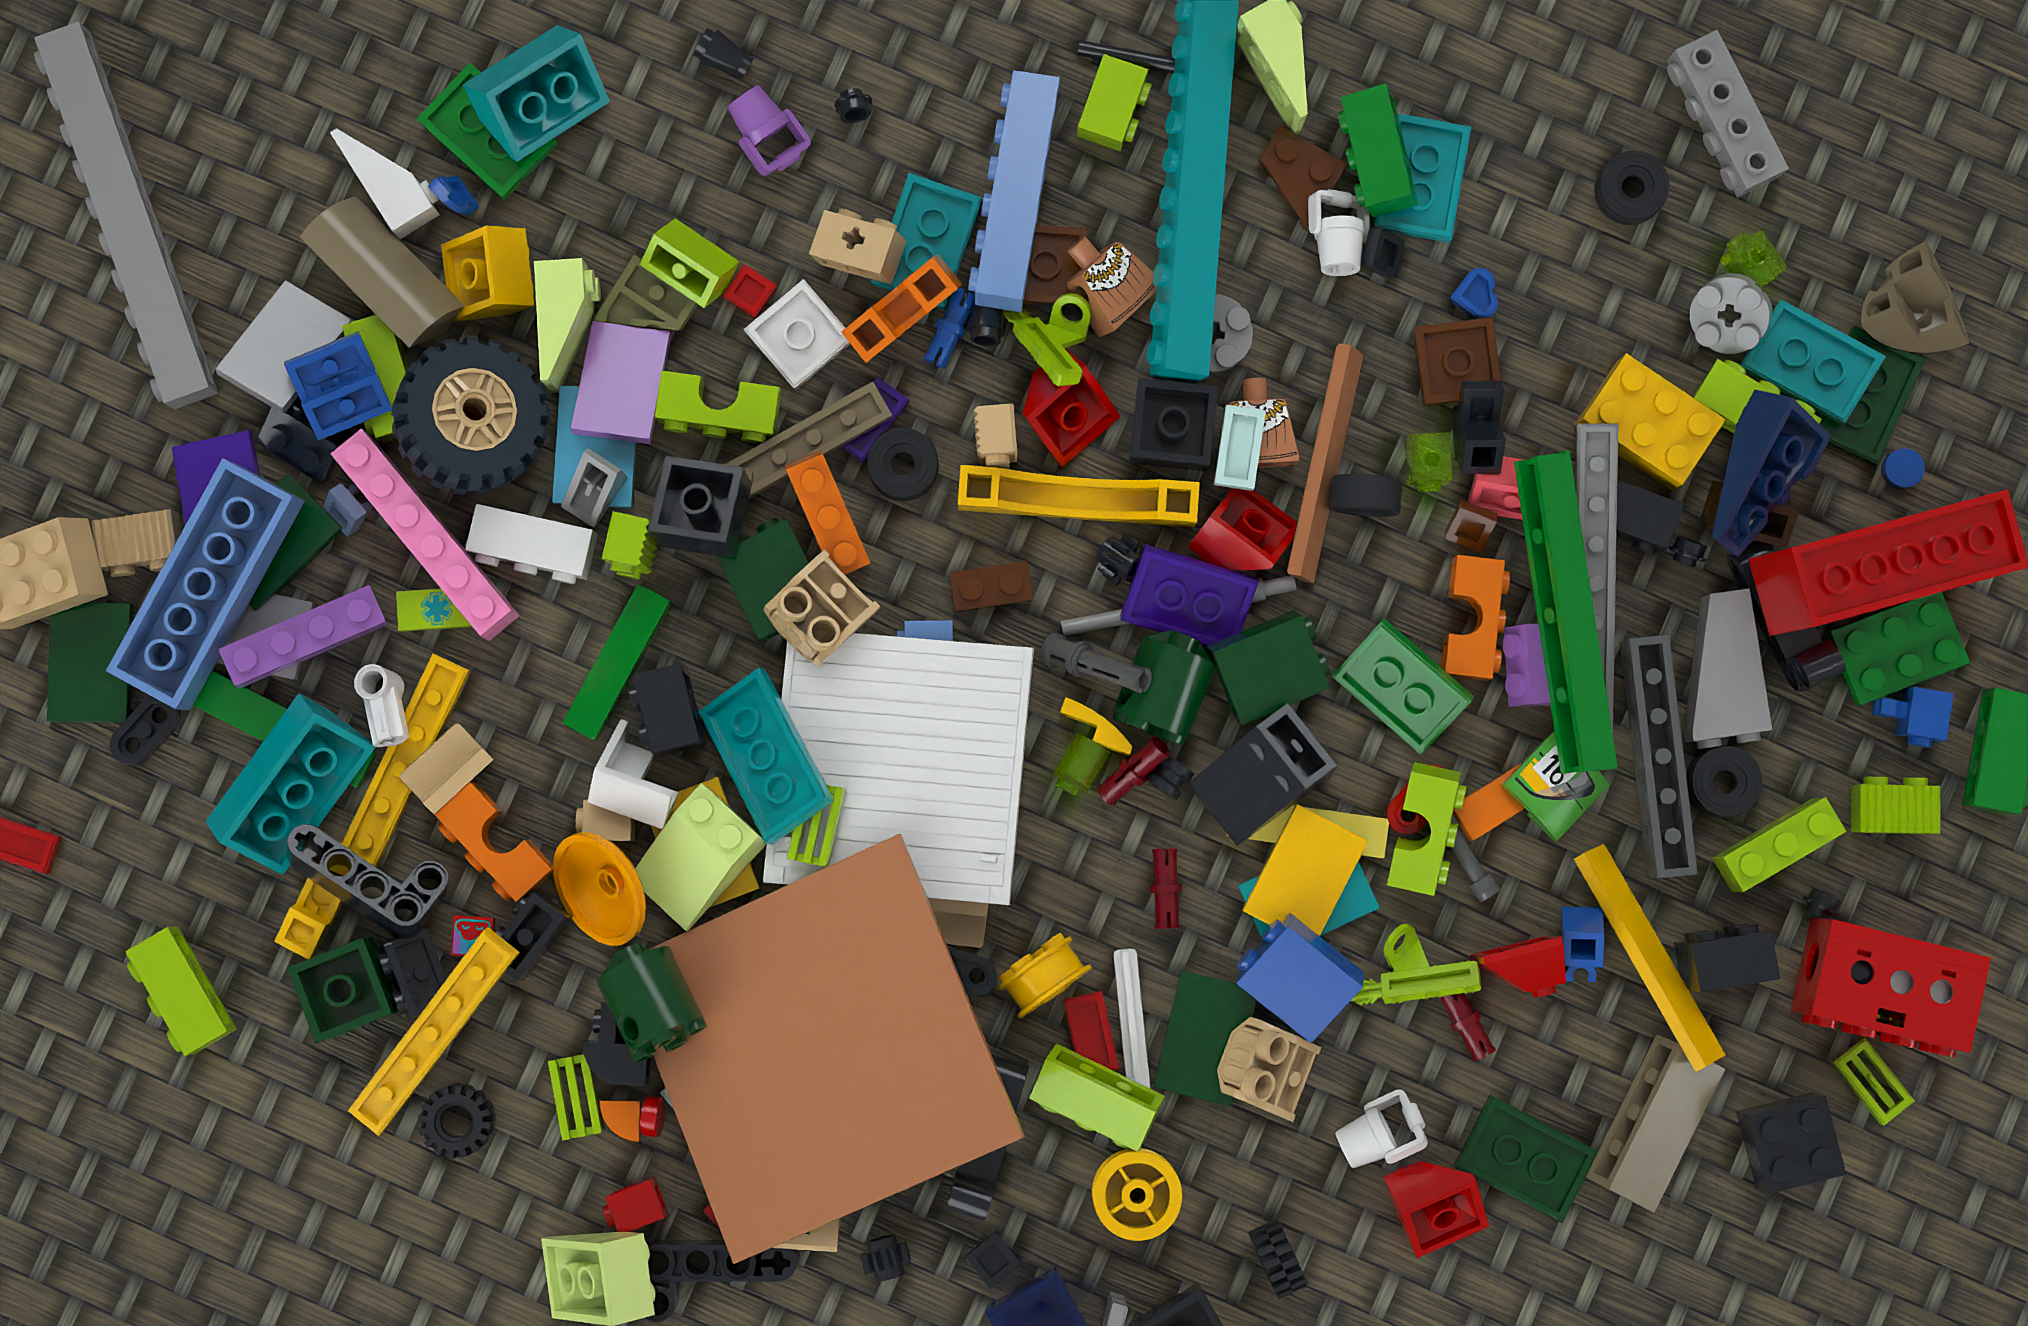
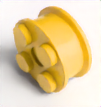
[998,932,1092,1018]
[1092,1148,1182,1241]

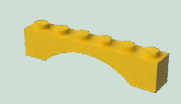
[958,465,1200,528]

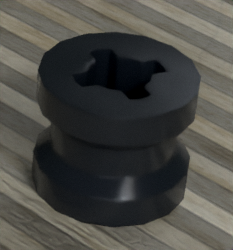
[1146,756,1195,801]

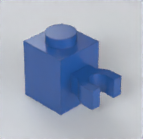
[1872,687,1954,748]
[1560,907,1604,982]

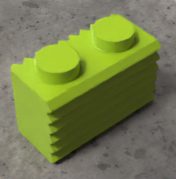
[602,512,658,579]
[1850,777,1940,834]

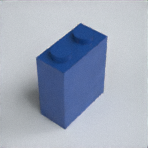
[1236,913,1364,1043]

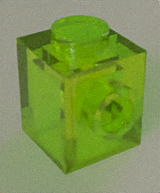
[1720,230,1788,288]
[1405,432,1452,492]

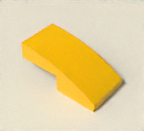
[1060,697,1132,756]
[274,873,343,959]

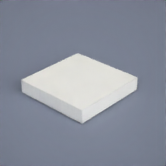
[744,279,850,390]

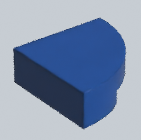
[428,176,479,215]

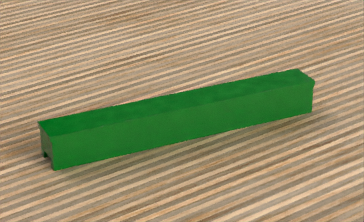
[1514,450,1618,774]

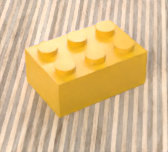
[1574,353,1726,491]

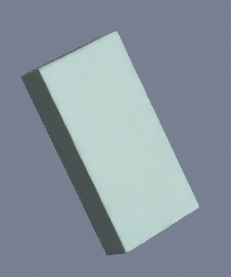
[1214,405,1266,491]

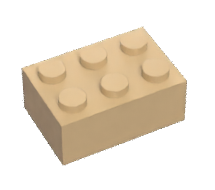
[0,517,108,629]

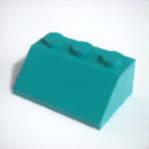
[463,25,610,162]

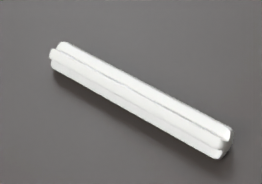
[1113,949,1151,1089]

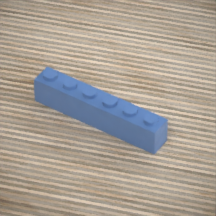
[968,70,1060,312]

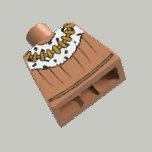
[1067,236,1156,338]
[1228,378,1299,468]

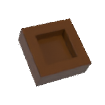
[1444,500,1497,553]

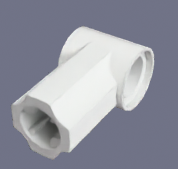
[354,664,410,747]

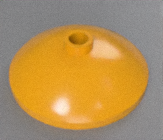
[553,832,646,946]

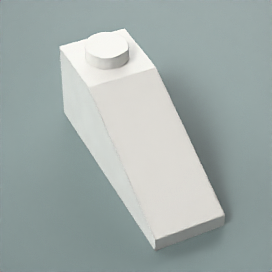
[330,128,440,239]

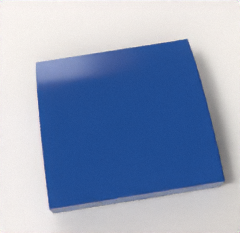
[284,331,392,440]

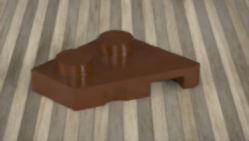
[1259,125,1347,231]

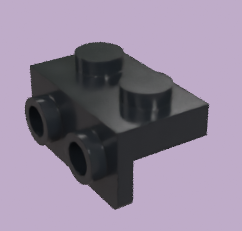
[256,396,354,485]
[377,928,447,1021]

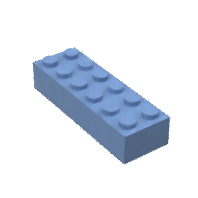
[106,458,305,710]

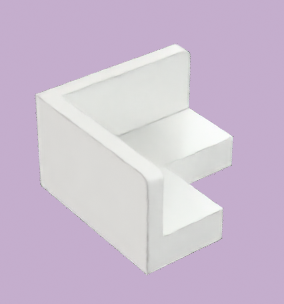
[587,719,679,829]

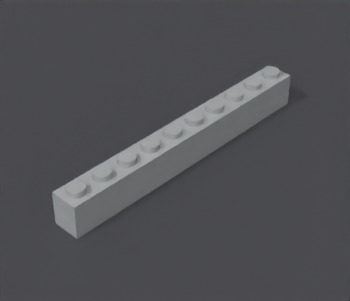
[34,21,219,410]

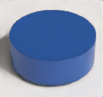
[1881,448,1925,489]

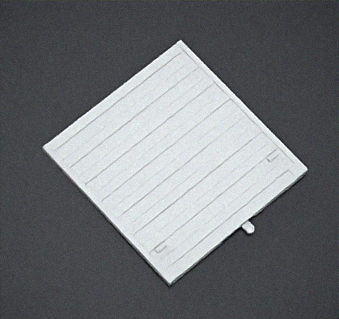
[763,633,1034,905]

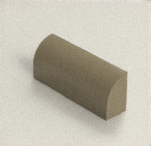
[300,196,464,348]
[1586,1034,1725,1213]

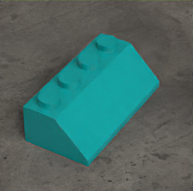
[205,693,376,875]

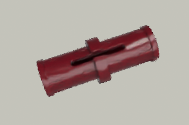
[1097,737,1171,806]
[1150,848,1182,929]
[1440,993,1496,1062]

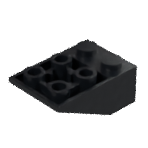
[1188,703,1337,846]

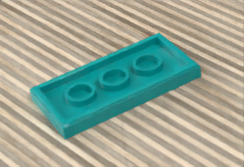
[698,667,834,845]

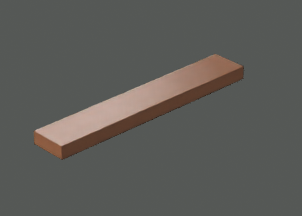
[1287,343,1364,583]

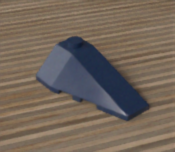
[1712,390,1831,557]

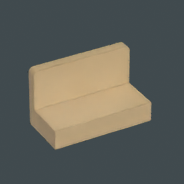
[399,723,494,814]
[928,898,988,948]

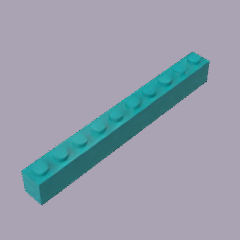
[1147,0,1239,384]

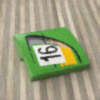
[1502,730,1609,842]

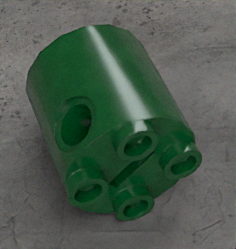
[1112,630,1216,746]
[596,943,707,1063]

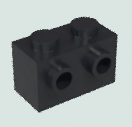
[496,892,573,982]

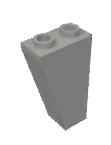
[1683,588,1772,749]

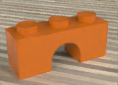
[841,254,963,363]
[785,450,870,575]
[1440,555,1510,681]
[434,782,554,902]

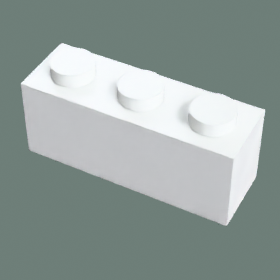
[465,504,598,584]

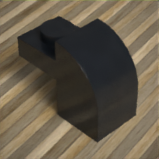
[1453,381,1506,474]
[583,1001,651,1086]

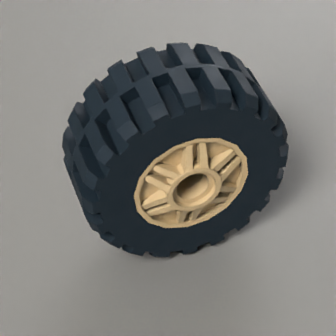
[391,336,550,495]

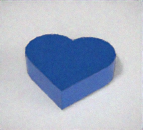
[1448,268,1498,319]

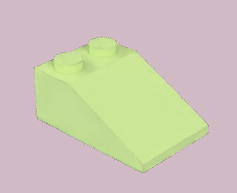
[1236,0,1308,135]
[534,258,601,393]
[635,783,767,931]
[541,1232,655,1326]

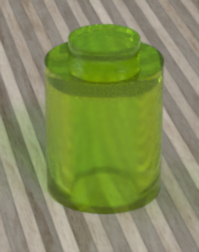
[1052,733,1110,797]

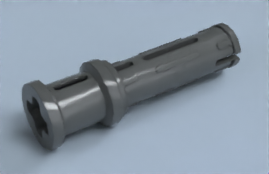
[1040,633,1152,693]

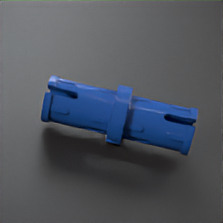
[923,288,975,369]

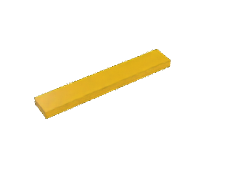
[329,654,471,876]
[1574,844,1726,1072]
[348,927,520,1136]

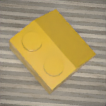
[441,225,535,322]

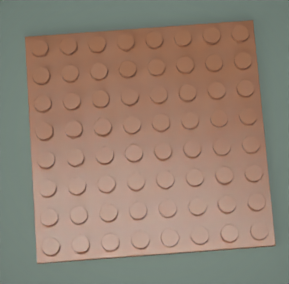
[650,834,1025,1264]

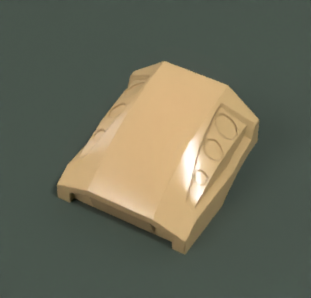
[763,549,880,667]
[1217,1017,1322,1122]

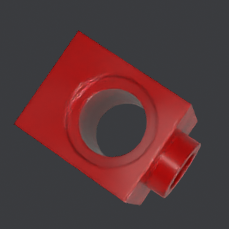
[603,1176,669,1232]

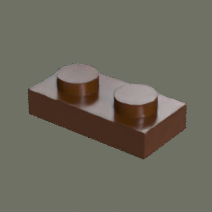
[949,561,1033,613]

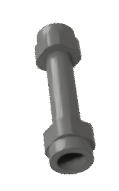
[1450,815,1501,902]

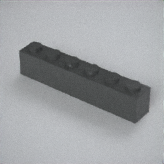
[1620,635,1698,878]

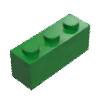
[1338,83,1419,218]
[1961,687,2028,815]

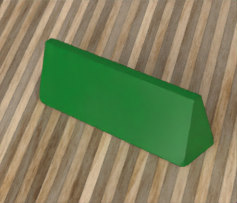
[562,584,673,742]

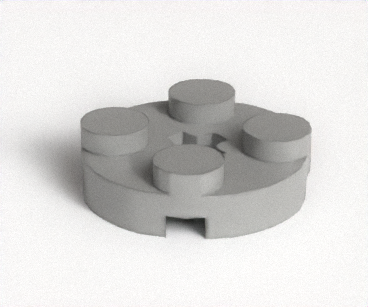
[1690,273,1772,354]
[1209,294,1253,374]

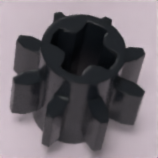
[1097,533,1143,585]
[860,1234,911,1282]

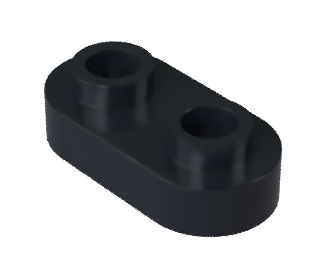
[110,696,181,765]
[947,946,997,997]

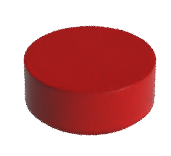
[640,1096,665,1137]

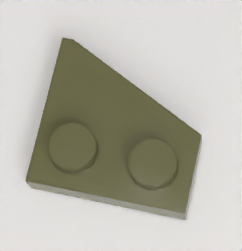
[594,254,699,331]

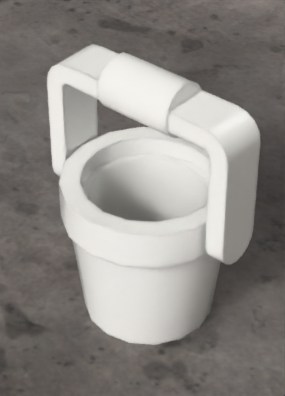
[1308,189,1370,276]
[1336,1089,1428,1168]

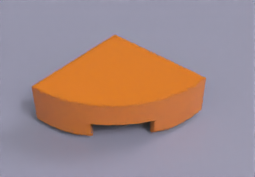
[600,1100,642,1142]

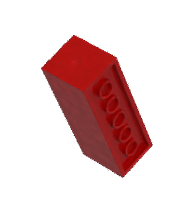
[1748,489,2028,636]

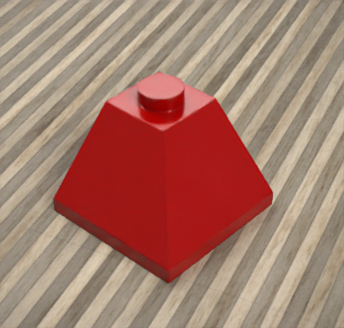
[1022,348,1121,467]
[1188,488,1298,571]
[1470,935,1566,998]
[1383,1161,1490,1258]

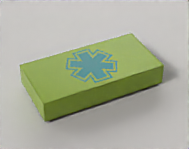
[396,589,472,632]

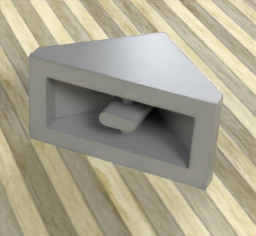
[561,448,628,528]

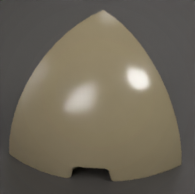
[1861,241,1969,353]

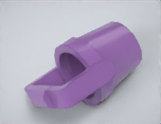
[727,85,811,176]

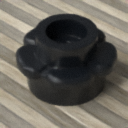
[834,88,872,123]
[1669,535,1708,567]
[1803,887,1842,919]

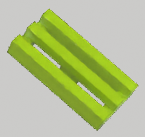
[787,784,846,867]
[1830,1037,1915,1126]
[548,1054,603,1141]

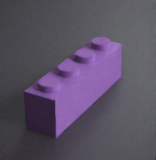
[218,585,387,688]

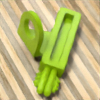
[1003,293,1092,386]
[1351,923,1482,1005]

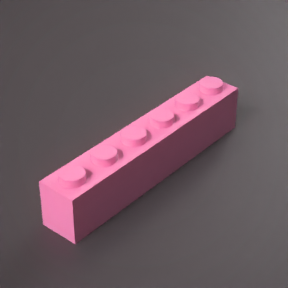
[331,429,520,641]

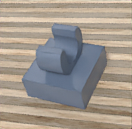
[322,483,373,538]

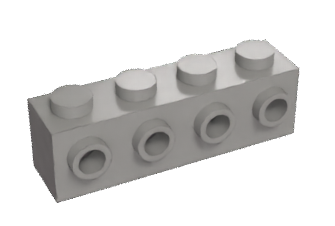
[1667,30,1789,198]

